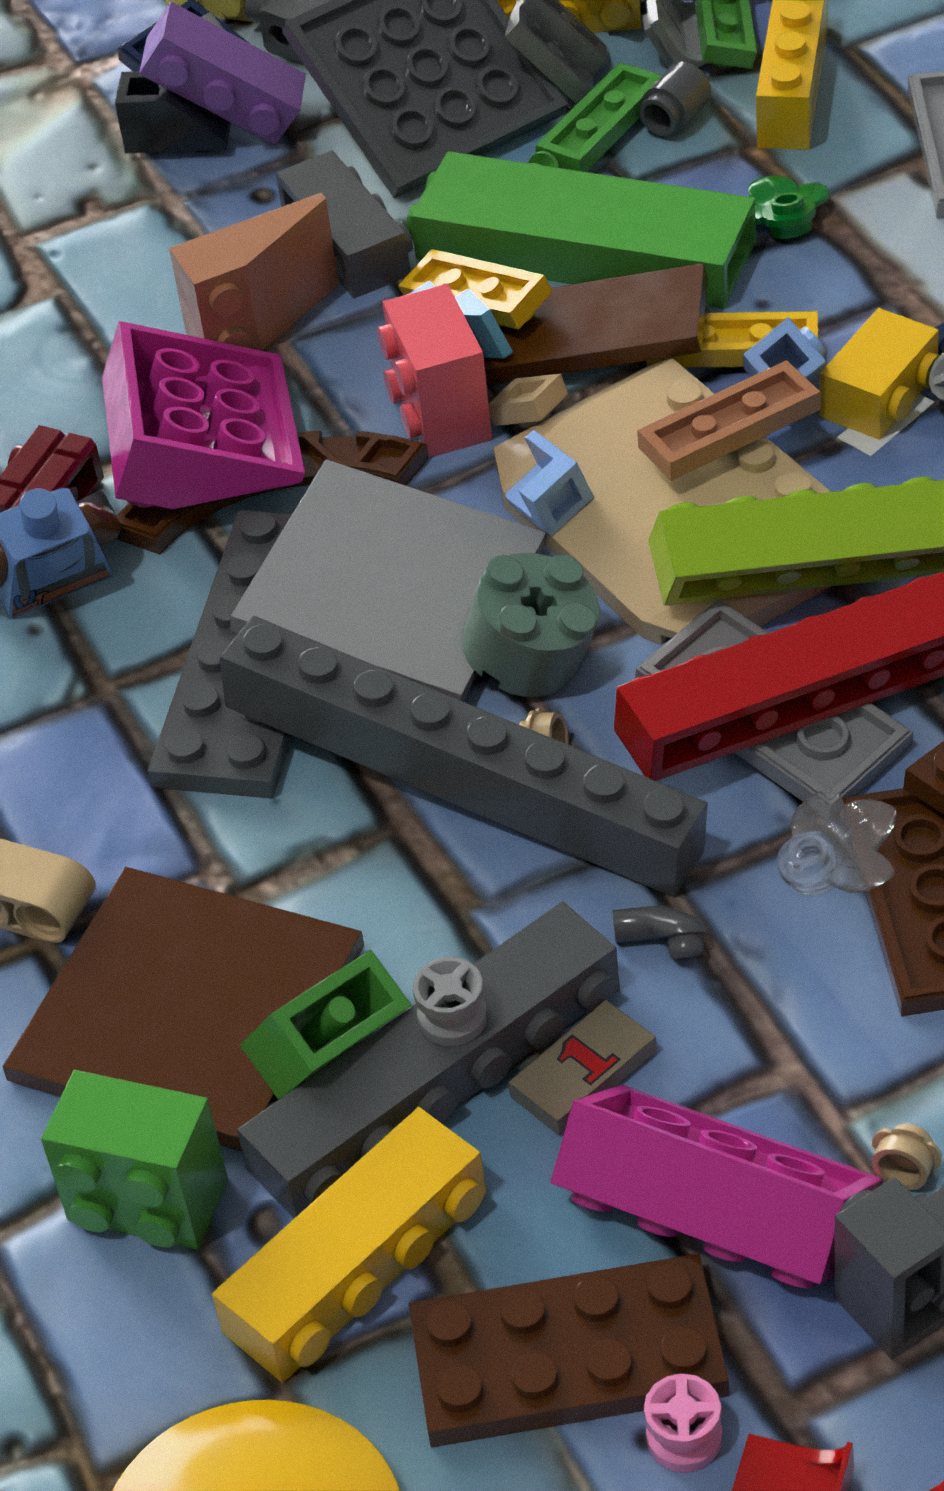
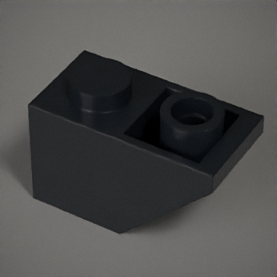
[115,71,231,155]

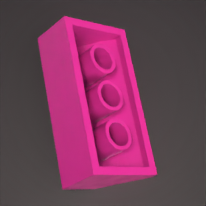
[550,1084,883,1288]

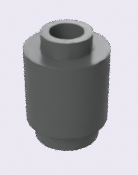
[639,62,711,136]

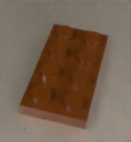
[408,1253,729,1448]

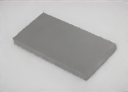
[635,599,913,821]

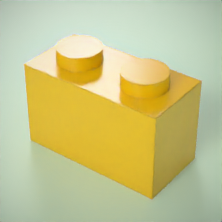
[819,308,940,440]

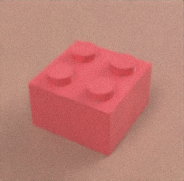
[377,283,492,458]

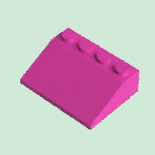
[102,321,305,509]

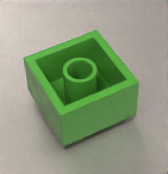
[41,1070,229,1250]

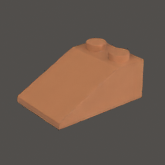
[169,192,339,351]

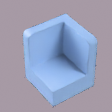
[505,430,594,537]

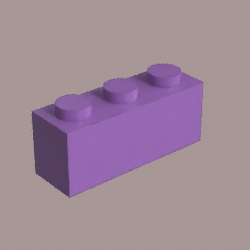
[139,1,306,145]

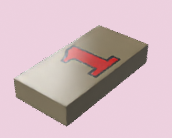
[508,1000,657,1136]

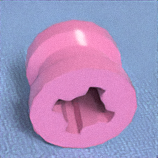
[644,1373,723,1473]

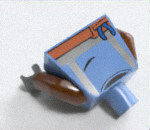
[0,488,120,619]

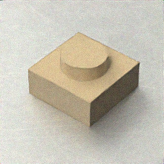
[489,374,568,428]

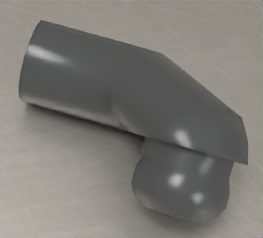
[612,905,706,960]

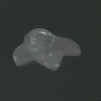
[777,788,898,895]

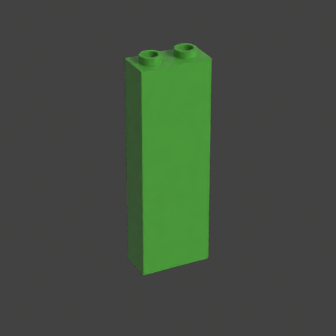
[406,151,756,309]

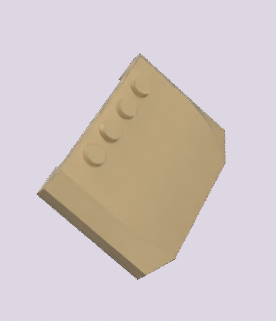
[493,358,832,645]

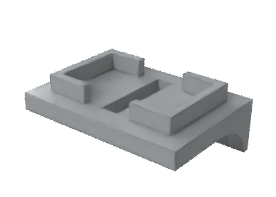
[641,0,707,68]

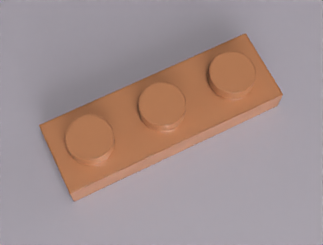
[637,360,821,481]

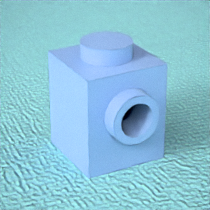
[743,317,827,384]

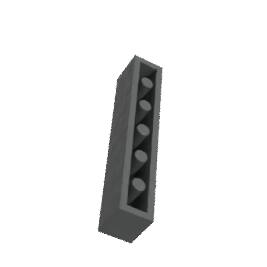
[237,901,620,1218]

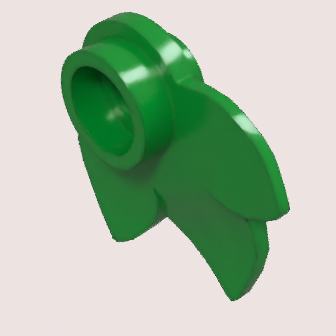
[748,175,830,238]

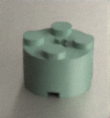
[462,553,600,697]

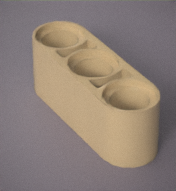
[0,838,96,943]

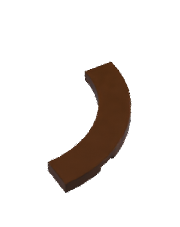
[116,431,428,555]

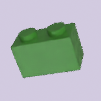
[239,949,412,1100]

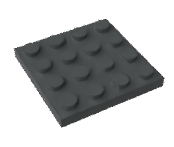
[282,0,568,198]

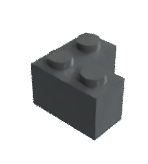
[834,1176,944,1360]

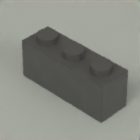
[276,150,413,299]

